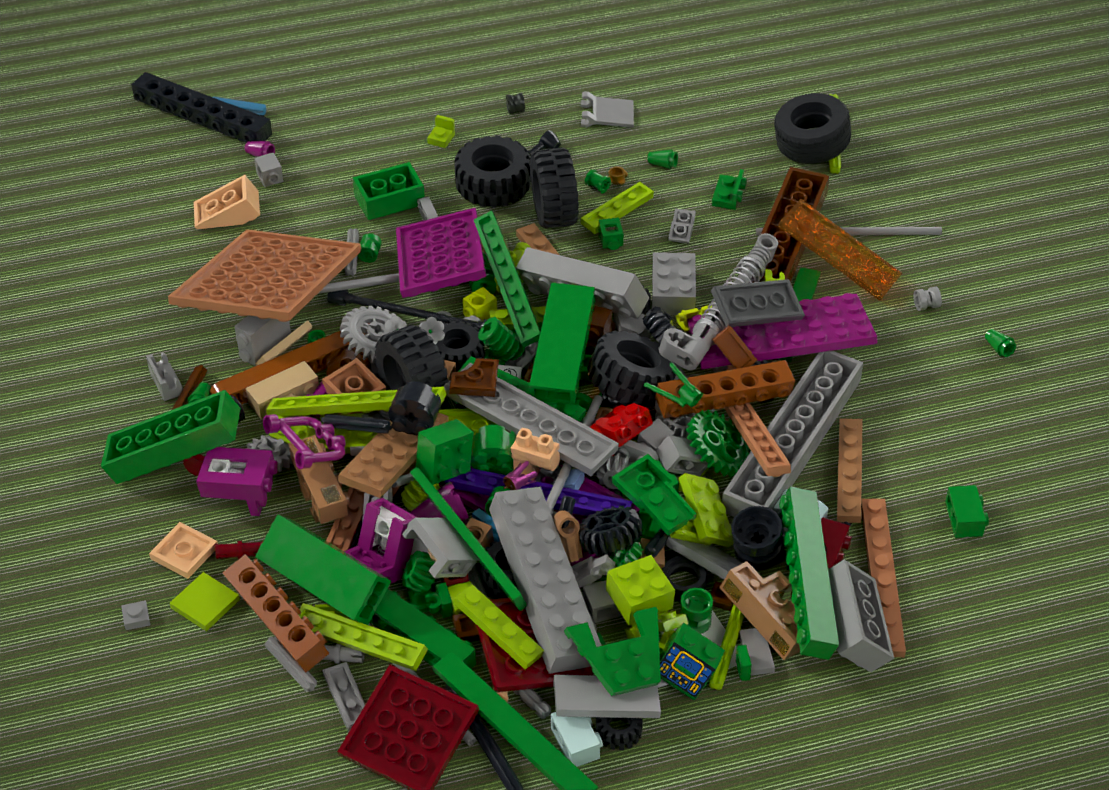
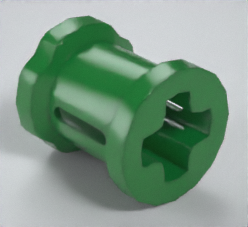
[584,169,611,193]

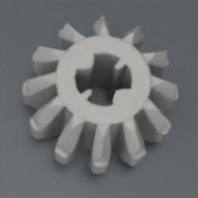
[597,453,634,489]

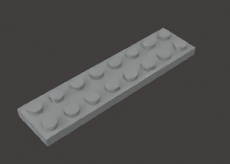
[443,363,619,476]

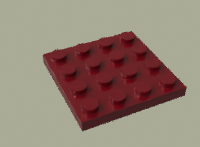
[477,598,593,693]
[337,665,479,790]

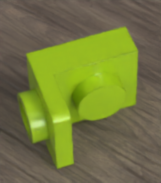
[427,115,455,148]

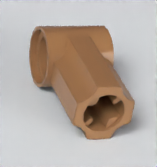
[553,510,583,562]

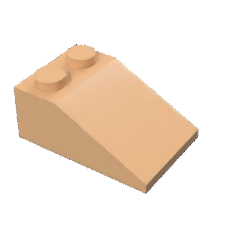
[194,175,260,229]

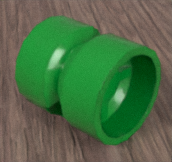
[680,588,713,634]

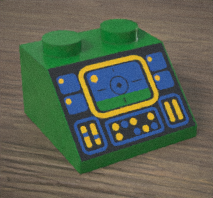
[660,623,725,700]

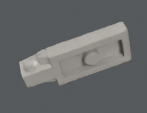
[571,554,615,588]

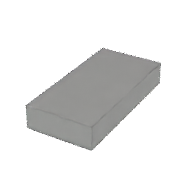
[739,628,775,676]

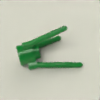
[644,363,703,407]

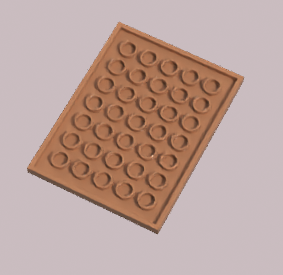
[168,229,361,322]

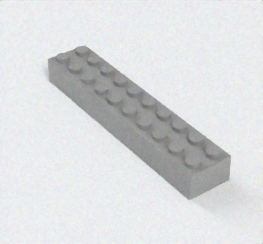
[722,351,863,517]

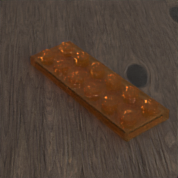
[778,199,902,301]

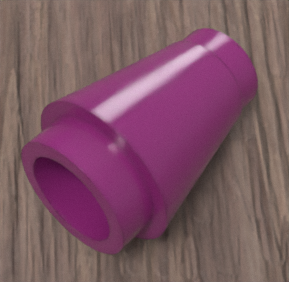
[245,141,275,157]

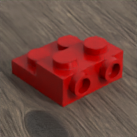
[590,403,653,447]

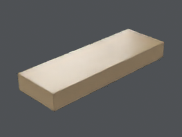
[255,320,312,366]

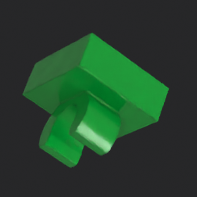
[426,582,452,618]

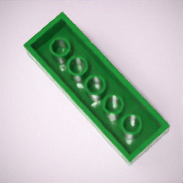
[101,390,240,484]

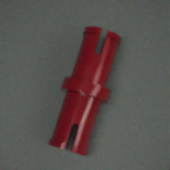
[215,540,263,560]

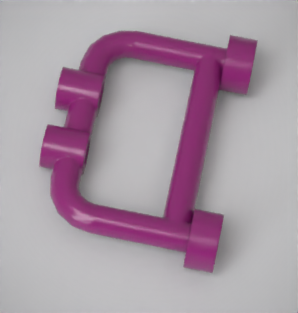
[263,414,346,469]

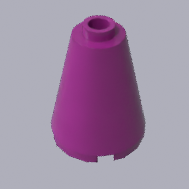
[410,482,469,525]

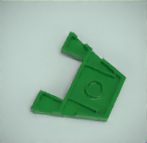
[564,607,661,697]

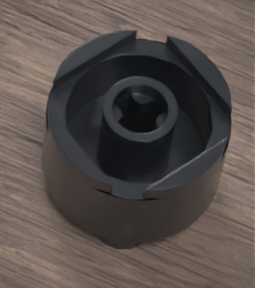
[388,381,441,436]

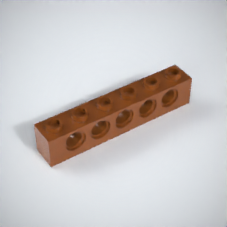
[655,360,795,418]
[222,554,330,673]

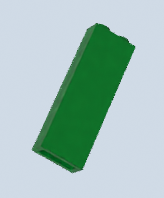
[529,283,595,405]
[255,514,391,625]

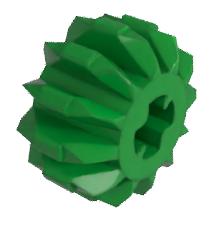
[402,550,435,594]

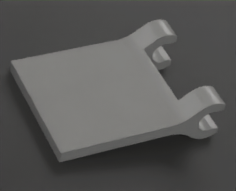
[581,91,634,128]

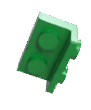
[712,169,747,210]

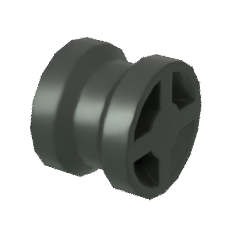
[506,93,525,114]

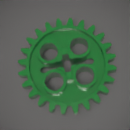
[686,409,751,478]

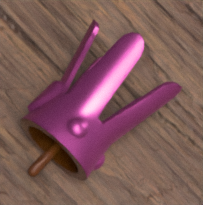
[503,461,537,490]

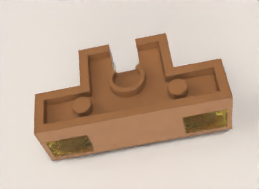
[288,435,350,524]
[720,561,800,660]

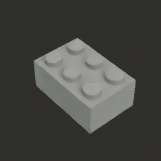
[652,252,696,315]

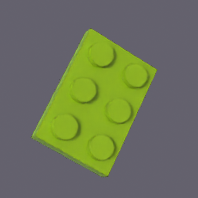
[678,473,733,547]

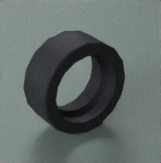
[662,555,707,602]

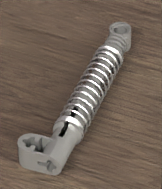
[659,234,778,370]

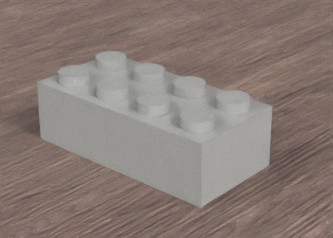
[828,559,894,672]

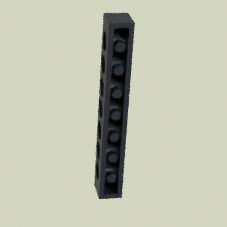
[131,72,272,143]

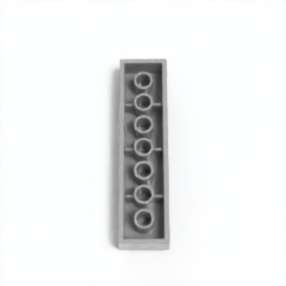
[489,487,601,674]

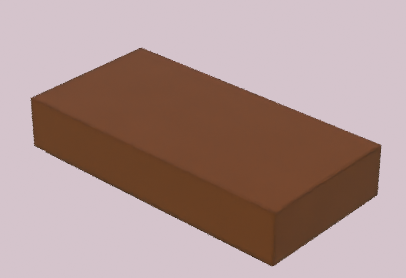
[712,326,758,369]

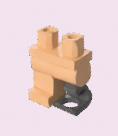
[511,428,561,485]

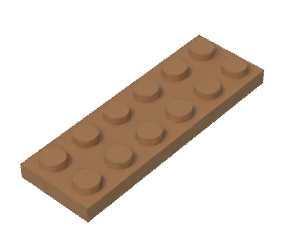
[338,413,449,498]

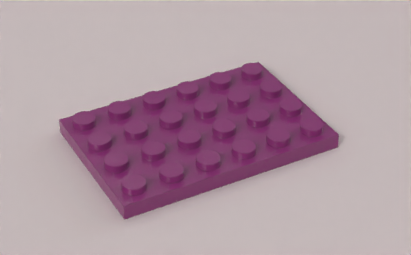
[396,207,486,298]

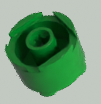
[471,425,516,475]

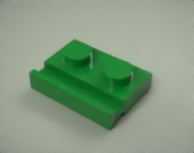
[639,481,696,536]

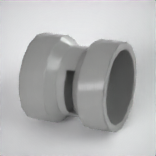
[913,286,942,311]

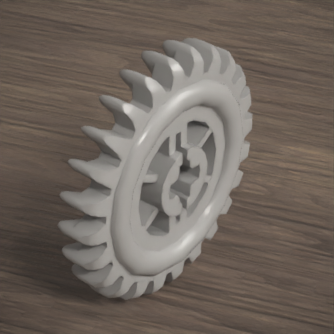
[340,306,403,363]

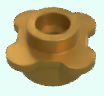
[608,166,628,185]

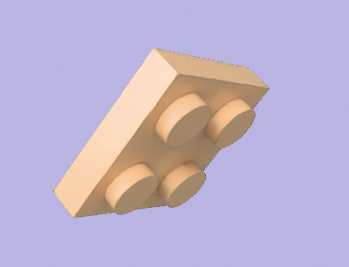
[149,522,218,579]

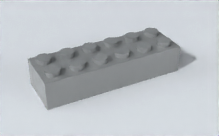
[516,247,649,319]

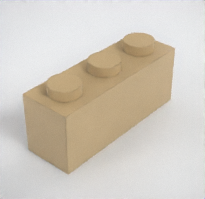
[246,361,319,420]

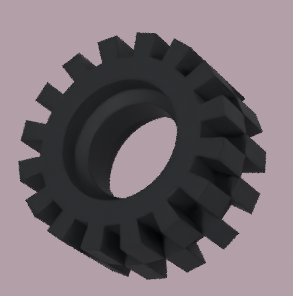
[596,717,643,751]

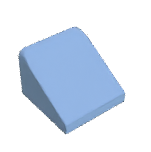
[563,469,585,490]

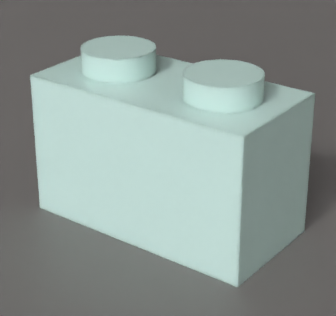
[551,712,603,767]

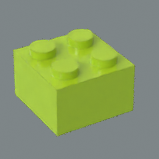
[606,555,675,625]

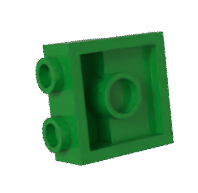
[612,454,679,512]

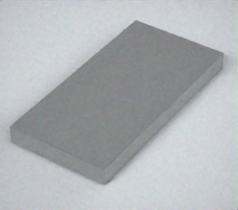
[554,675,661,718]

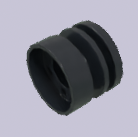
[731,506,784,570]

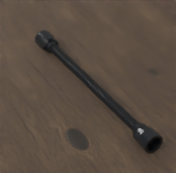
[327,289,488,330]

